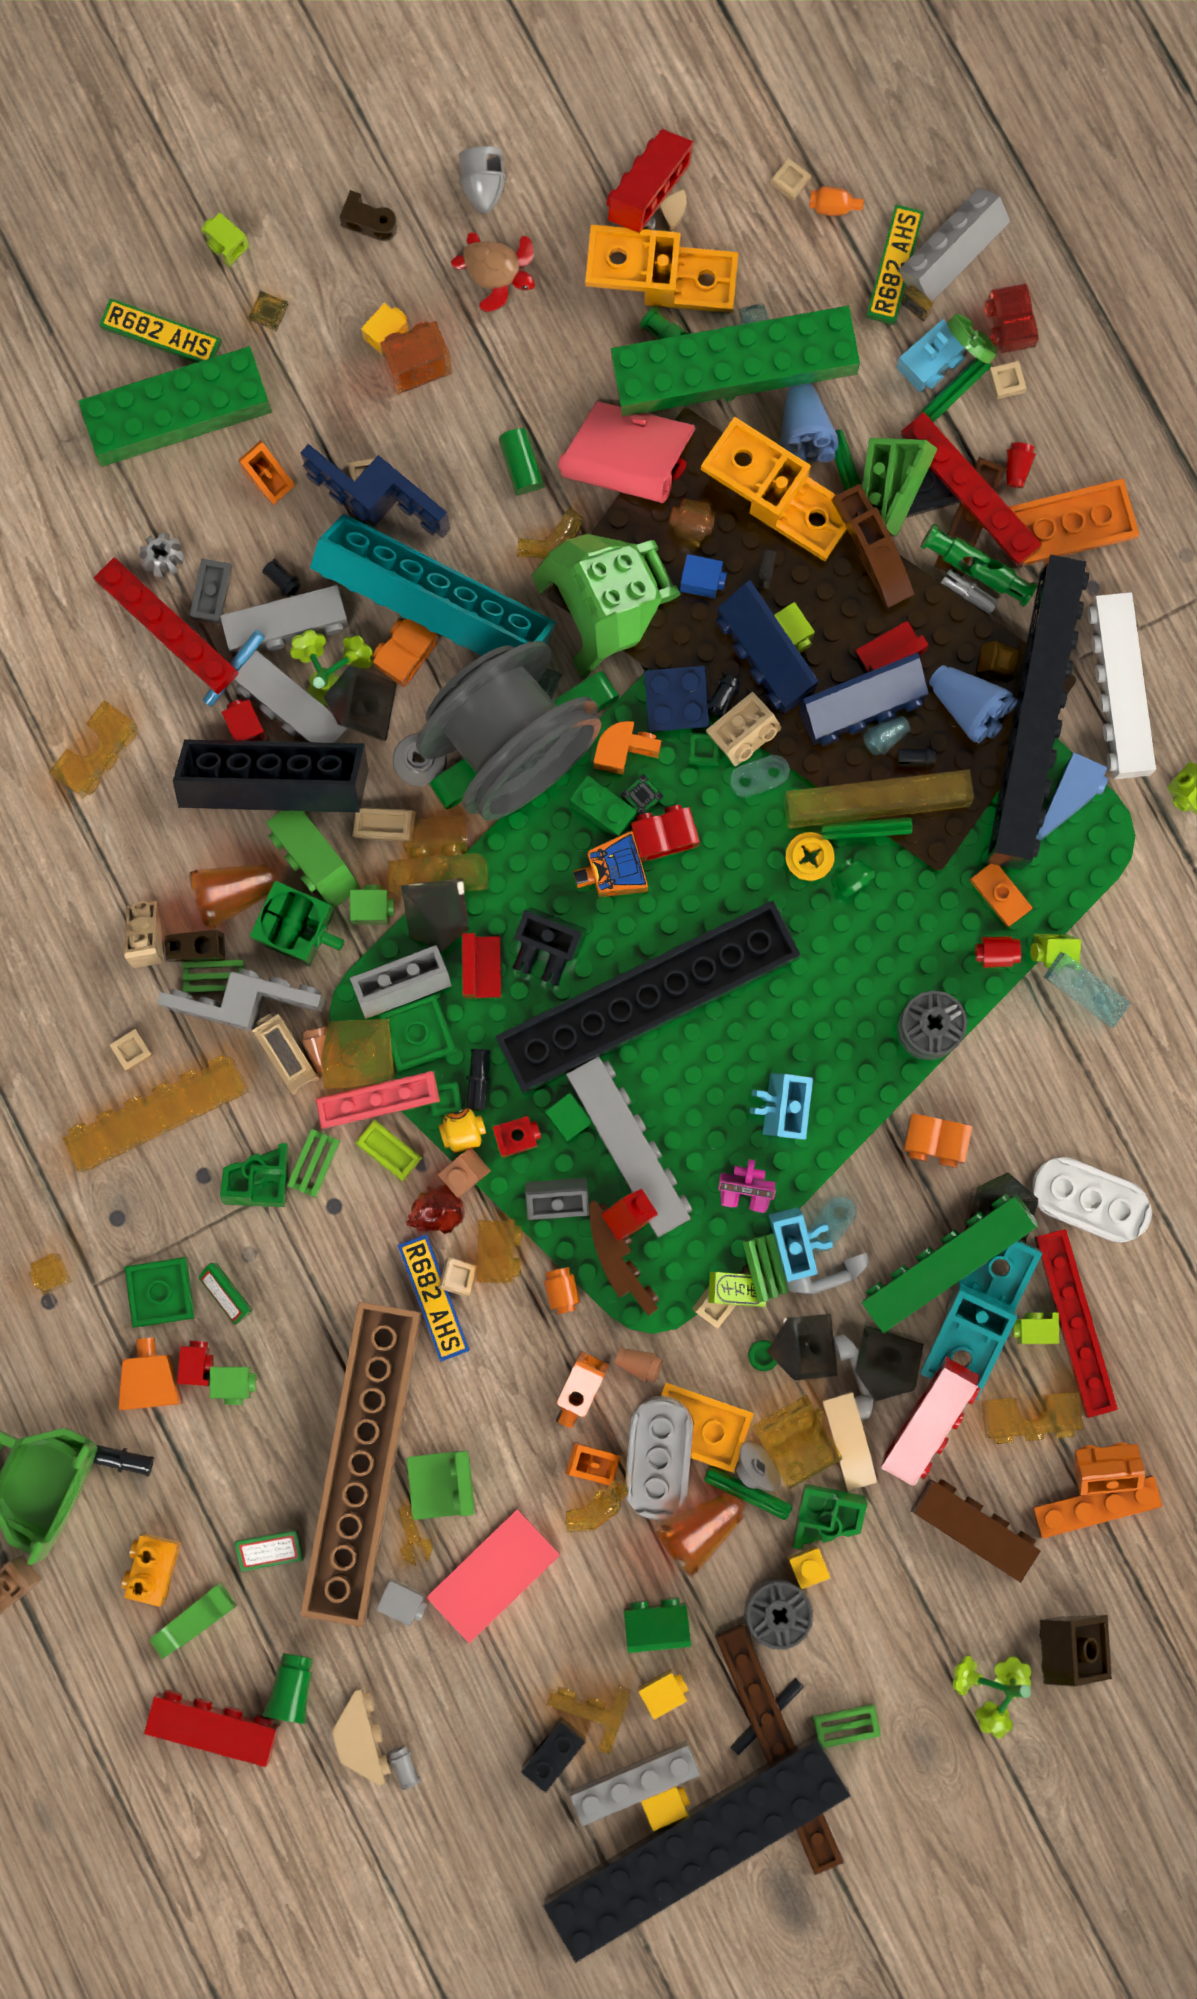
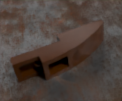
[832,484,914,609]
[590,1200,659,1316]

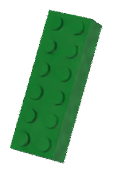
[78,346,272,467]

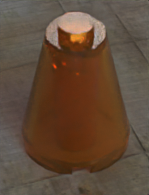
[189,864,278,929]
[655,1494,744,1577]

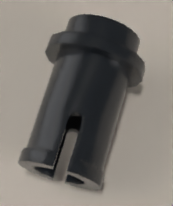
[262,559,301,597]
[707,675,740,716]
[898,746,936,771]

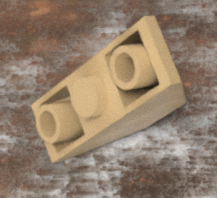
[124,901,164,968]
[332,1686,391,1785]

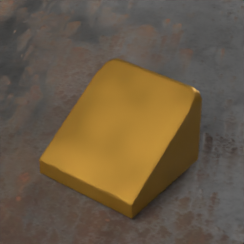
[977,641,1019,679]

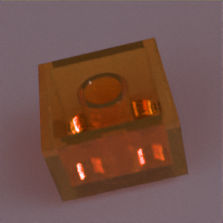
[380,321,452,395]

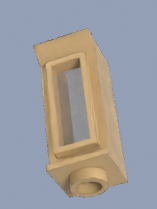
[252,1014,319,1095]

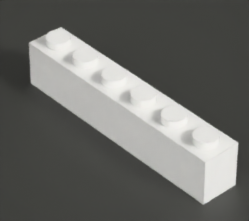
[1087,592,1156,779]

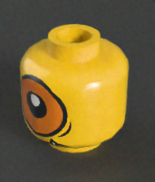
[439,1108,486,1153]

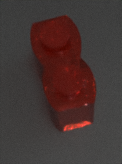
[985,284,1039,353]

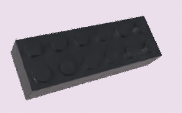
[173,739,369,812]

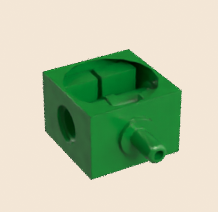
[249,881,345,966]

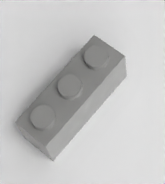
[350,945,452,1019]

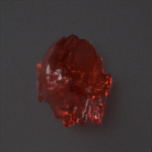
[406,1183,465,1234]

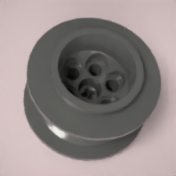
[416,641,601,821]

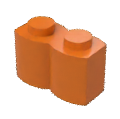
[373,618,439,688]
[903,1113,973,1168]

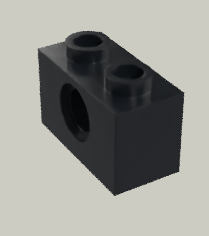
[521,1717,586,1793]

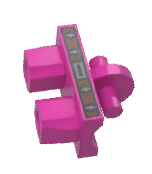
[719,1159,776,1213]

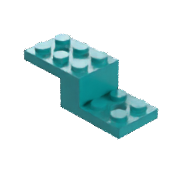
[920,1240,1042,1400]

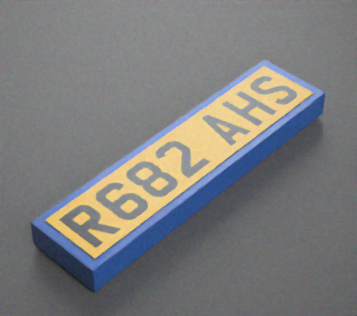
[398,1234,470,1362]

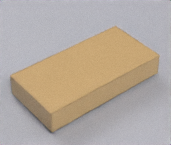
[352,807,416,842]

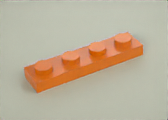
[1032,1476,1163,1539]

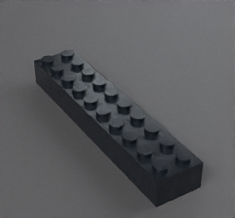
[986,554,1089,870]
[495,900,801,1095]
[543,1734,851,1963]

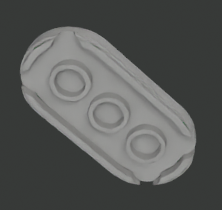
[625,1396,693,1520]

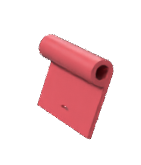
[558,401,695,503]

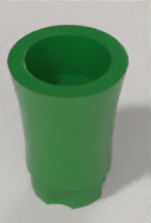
[263,1653,313,1724]

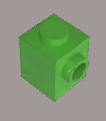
[350,885,395,925]
[210,1367,257,1405]

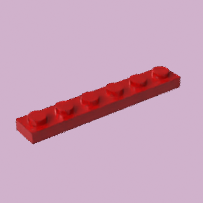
[901,412,1042,567]
[93,557,239,695]
[1035,1229,1118,1418]

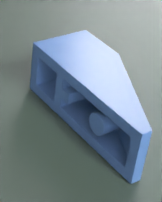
[1036,753,1108,841]

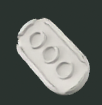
[1031,1157,1152,1243]

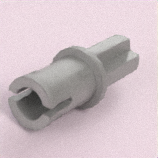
[940,568,998,615]

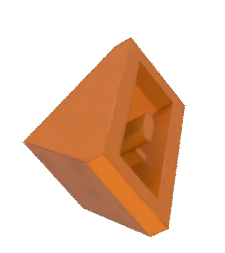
[238,441,296,505]
[565,1442,621,1486]

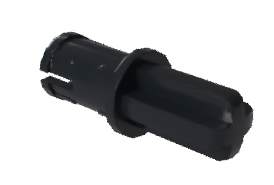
[466,1049,491,1111]
[93,1445,154,1477]

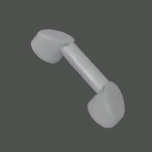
[786,1252,870,1295]
[833,1335,874,1421]

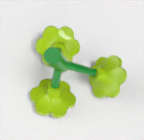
[290,630,373,707]
[953,1655,1032,1738]

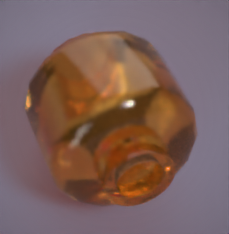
[669,499,715,541]

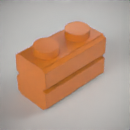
[1074,1442,1145,1495]

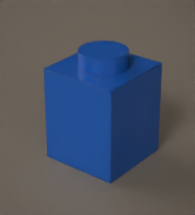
[680,554,727,598]

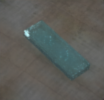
[1044,952,1130,1028]

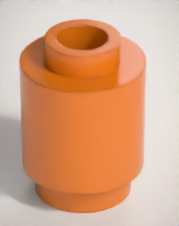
[544,1267,581,1314]

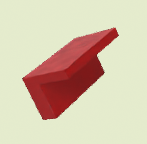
[855,621,929,673]
[462,933,501,998]

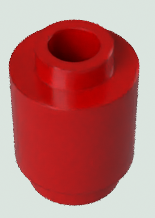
[975,936,1021,968]

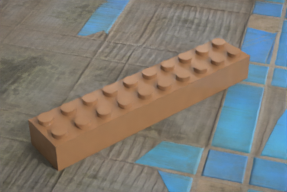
[300,1301,422,1627]

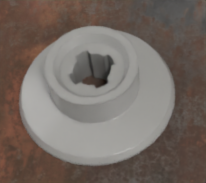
[393,733,447,787]
[736,1441,781,1491]

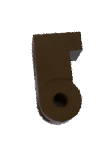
[340,190,397,241]
[165,930,225,962]

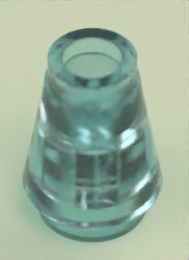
[864,716,911,756]

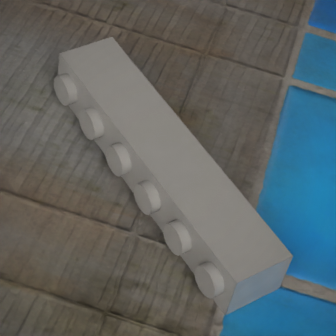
[566,1056,693,1238]

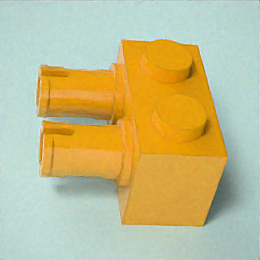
[121,1533,181,1607]

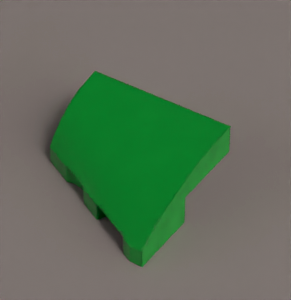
[220,1143,288,1207]
[793,1484,868,1549]

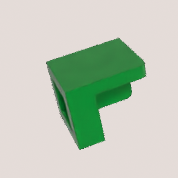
[545,1093,591,1143]

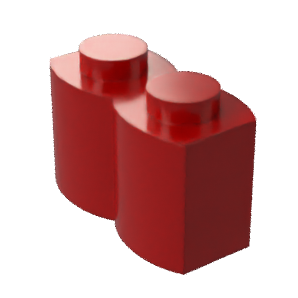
[630,805,700,862]

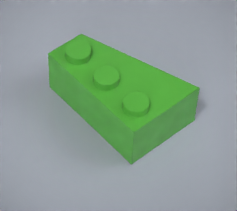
[862,438,937,537]

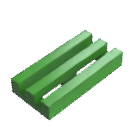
[182,960,244,993]
[287,1129,341,1198]
[743,1233,789,1302]
[812,1703,881,1748]

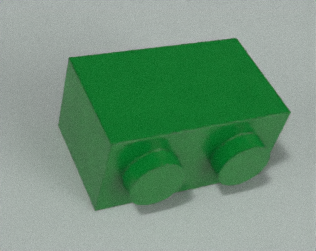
[569,775,637,839]

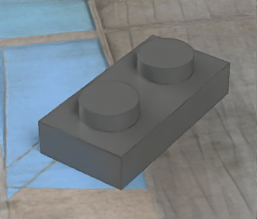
[190,558,232,624]

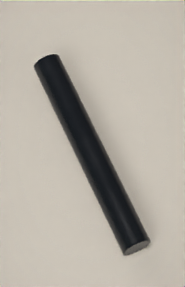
[730,1678,804,1755]

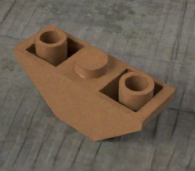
[0,1555,42,1615]

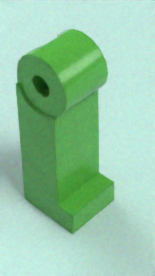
[149,1583,237,1659]

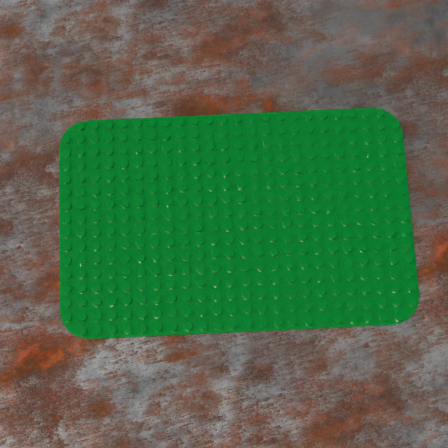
[329,669,1136,1334]

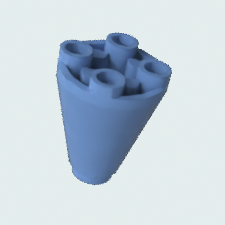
[779,383,839,463]
[929,665,1018,743]

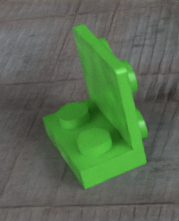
[407,1450,475,1520]

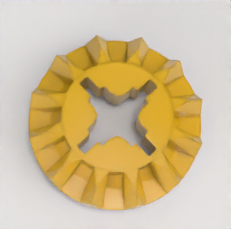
[785,832,834,882]

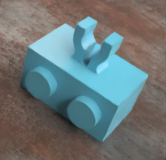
[896,319,966,393]
[750,1073,813,1140]
[769,1207,833,1282]

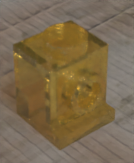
[29,1253,72,1295]

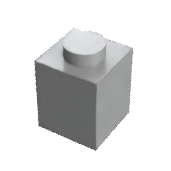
[376,1579,428,1626]

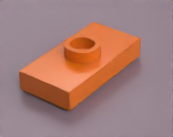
[969,864,1033,928]

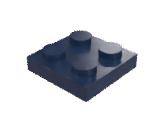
[644,666,710,732]

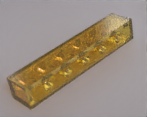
[784,769,974,828]
[62,1055,249,1173]

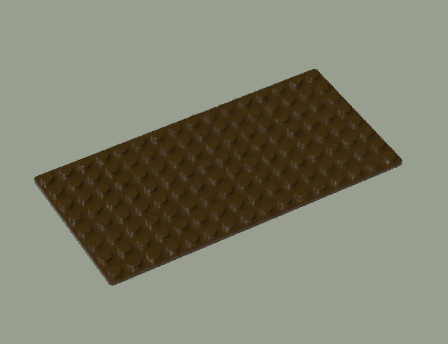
[547,408,1076,871]

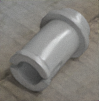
[388,1746,421,1790]

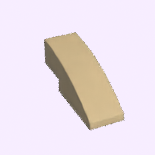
[821,1392,877,1491]

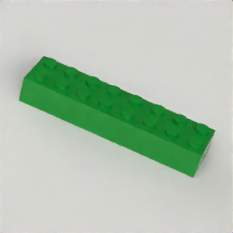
[611,305,860,417]

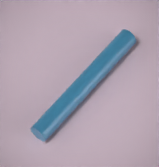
[203,630,265,707]

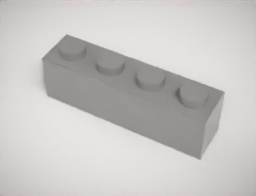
[899,187,1011,304]
[220,585,349,657]
[234,650,351,743]
[570,1740,700,1826]

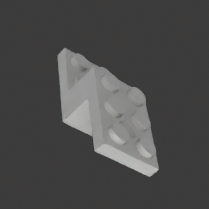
[157,969,326,1032]

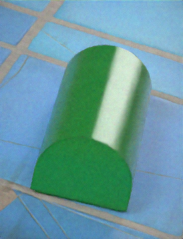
[498,428,544,496]

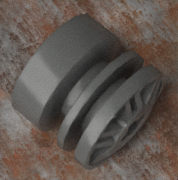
[896,990,967,1061]
[744,1578,813,1650]

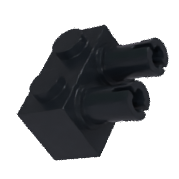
[512,907,587,986]

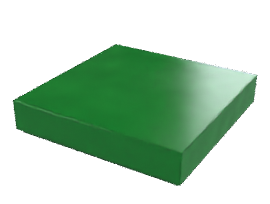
[378,994,456,1073]
[124,1257,195,1328]

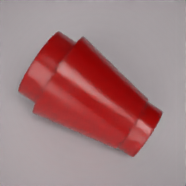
[1006,442,1036,488]

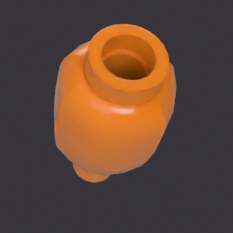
[809,186,864,216]

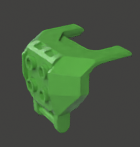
[531,534,681,680]
[0,1428,98,1565]

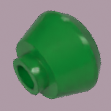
[835,858,875,898]

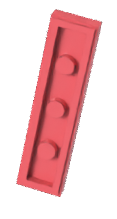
[315,1071,440,1129]

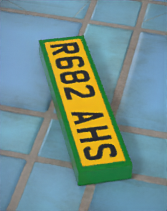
[866,204,924,325]
[99,298,222,363]

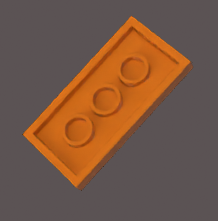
[1009,478,1140,567]

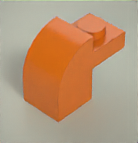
[594,721,661,775]

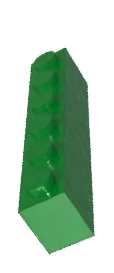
[862,1193,1039,1333]

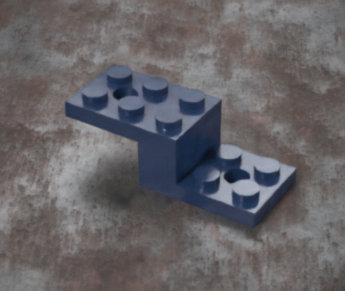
[300,444,450,539]

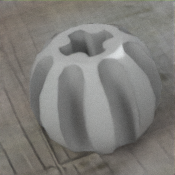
[139,532,184,578]

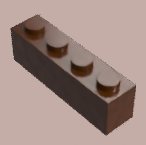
[911,1479,1041,1583]

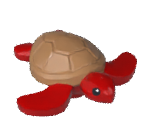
[451,232,535,312]

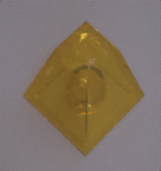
[321,1019,395,1089]

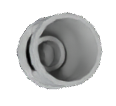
[459,146,506,214]

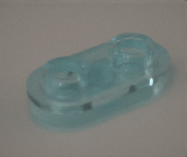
[730,755,790,797]
[807,1196,856,1252]

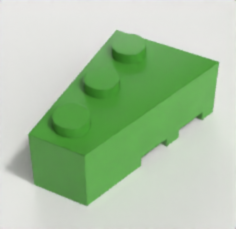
[266,811,361,909]

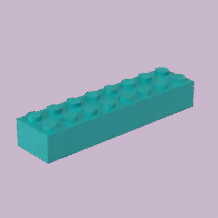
[310,513,557,656]

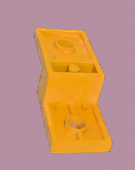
[585,225,739,313]
[701,417,847,562]

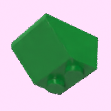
[623,1597,692,1653]

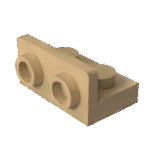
[706,692,781,766]

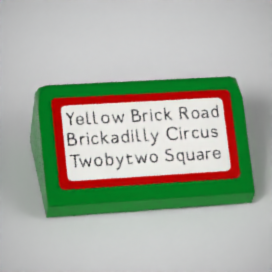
[199,1262,253,1325]
[234,1529,303,1572]

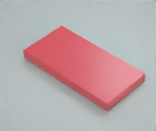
[426,1509,560,1643]

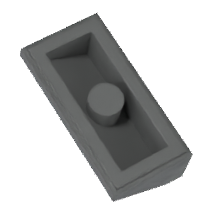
[525,1178,589,1220]

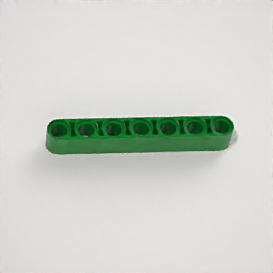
[429,671,620,810]

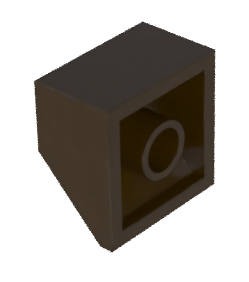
[1039,1615,1112,1686]

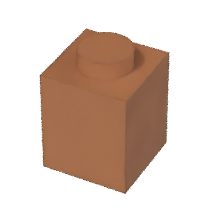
[438,1149,491,1198]

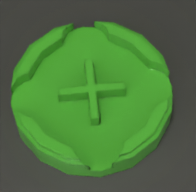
[947,313,997,364]

